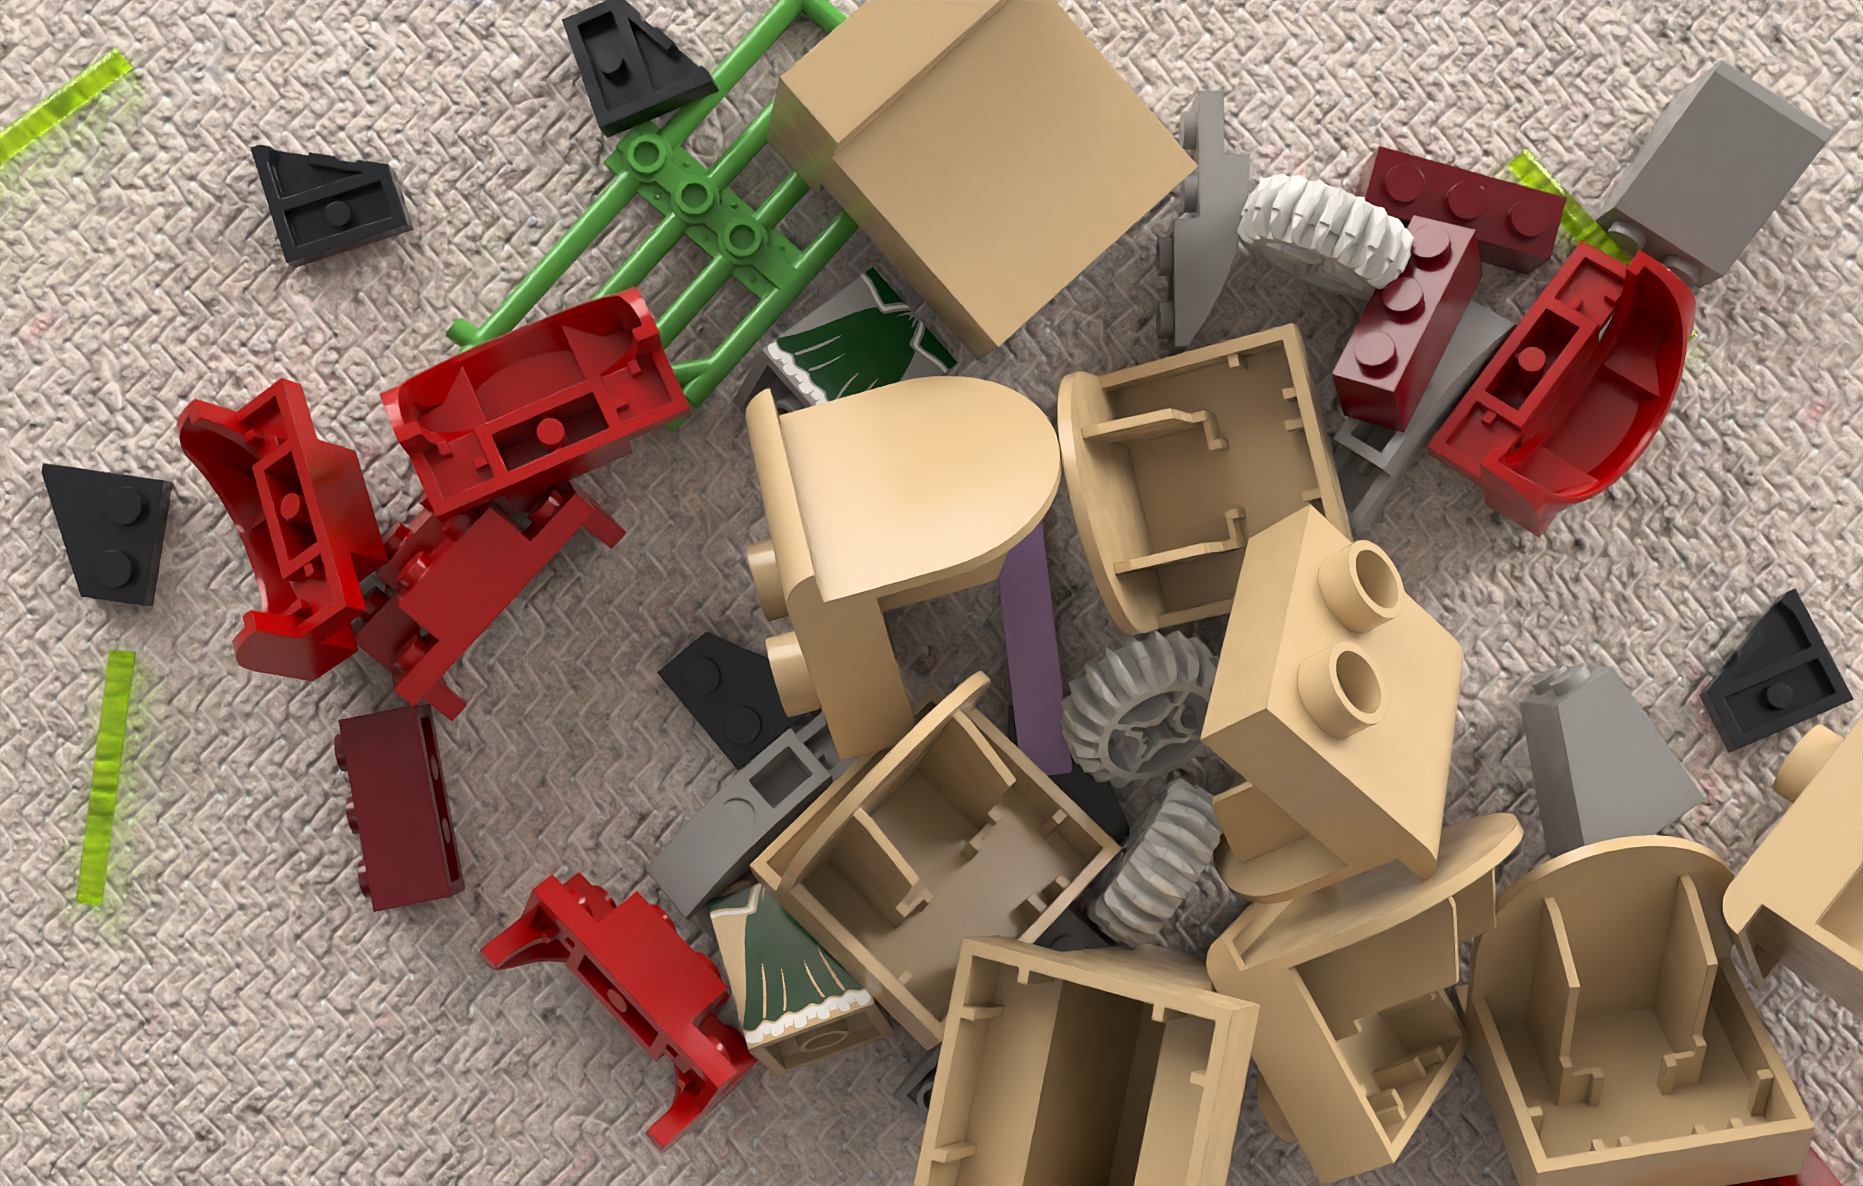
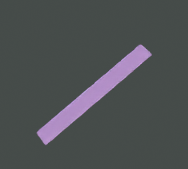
[998,520,1072,775]

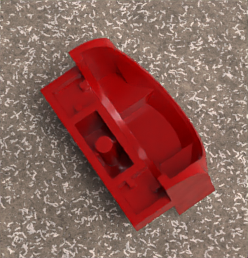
[1427,240,1696,538]
[380,286,691,522]
[176,378,389,682]
[351,479,626,722]
[479,872,758,1154]

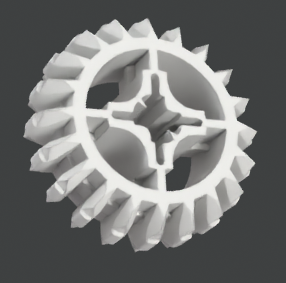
[1237,174,1414,302]
[1059,630,1219,789]
[1087,778,1223,948]

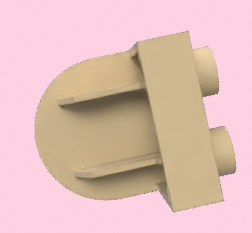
[1057,323,1354,637]
[745,376,1062,761]
[1200,504,1464,904]
[749,671,1122,1051]
[1722,716,1863,1020]
[1206,813,1524,1185]
[1454,835,1816,1186]

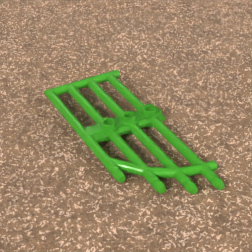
[446,0,860,432]

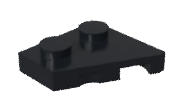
[562,0,719,138]
[1699,588,1854,753]

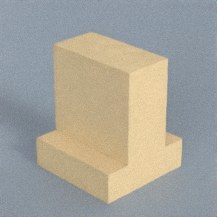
[766,0,1198,361]
[914,935,1260,1186]

